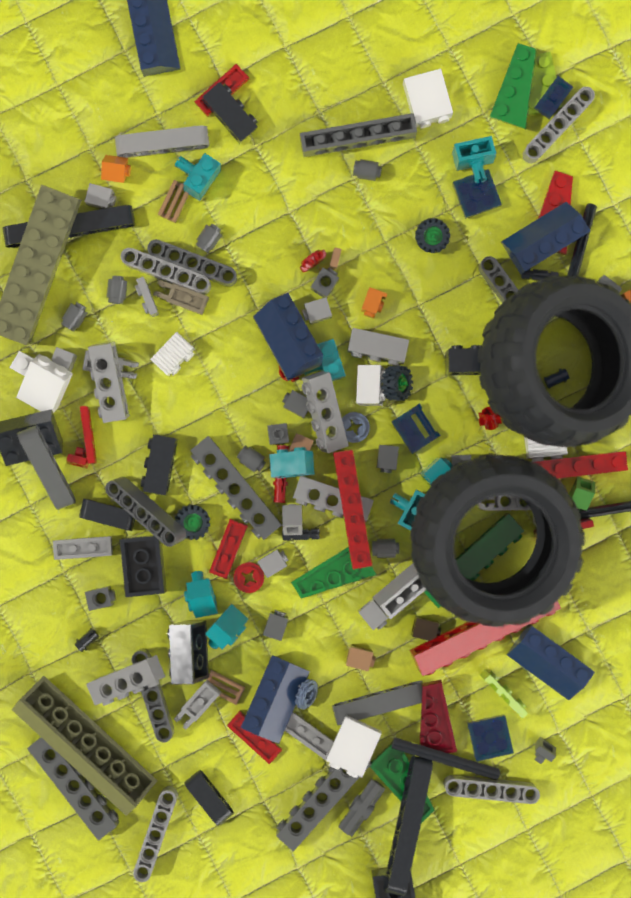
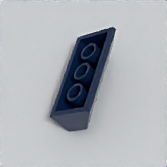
[127,0,181,77]
[501,202,590,274]
[253,293,323,381]
[506,625,595,700]
[241,655,310,744]

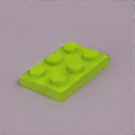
[527,52,563,116]

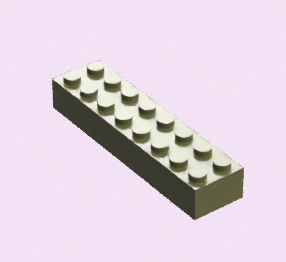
[0,185,82,345]
[12,676,157,816]

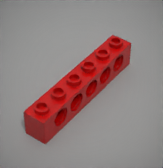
[333,450,372,569]

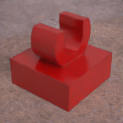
[66,447,89,469]

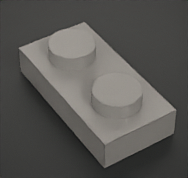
[135,277,159,317]

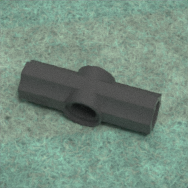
[339,779,385,837]

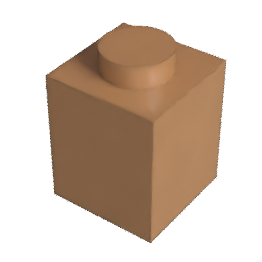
[346,645,376,671]

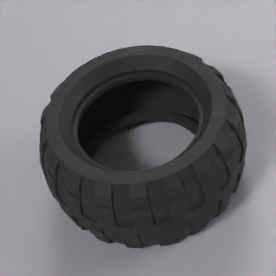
[478,276,631,447]
[410,454,585,627]

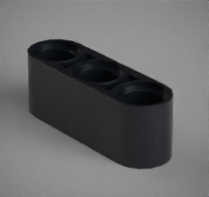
[79,498,135,531]
[184,770,234,826]

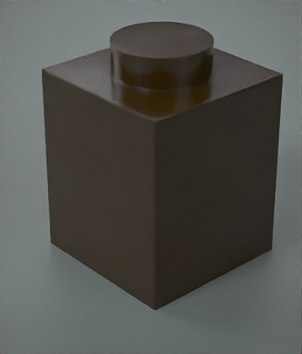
[411,616,441,641]

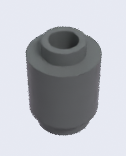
[353,159,382,181]
[195,224,222,253]
[107,276,127,304]
[61,302,88,331]
[237,445,266,472]
[372,539,399,558]

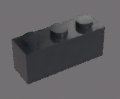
[202,82,258,144]
[141,434,178,496]

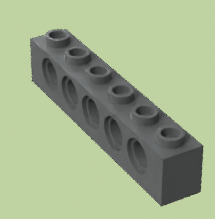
[300,113,417,157]
[190,436,282,540]
[27,737,120,841]
[276,761,371,852]

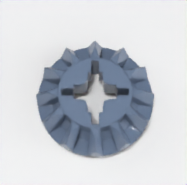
[342,412,370,443]
[295,679,318,710]

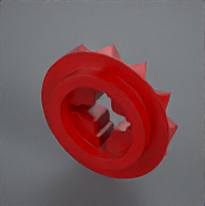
[300,249,326,272]
[234,562,264,593]

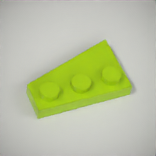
[480,670,528,719]

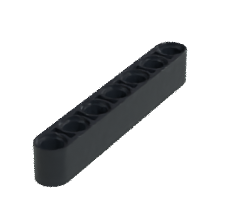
[2,205,135,248]
[383,755,433,896]

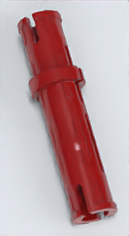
[273,445,289,503]

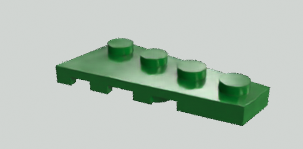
[490,43,537,130]
[291,546,377,599]
[369,742,435,823]

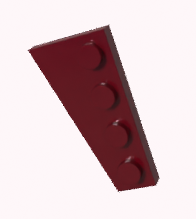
[419,680,457,754]

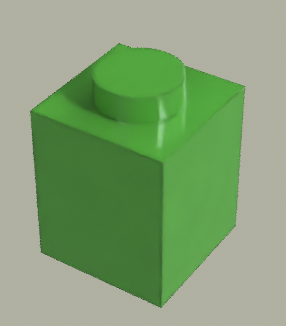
[569,476,596,511]

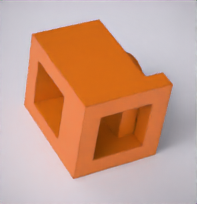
[361,287,387,319]

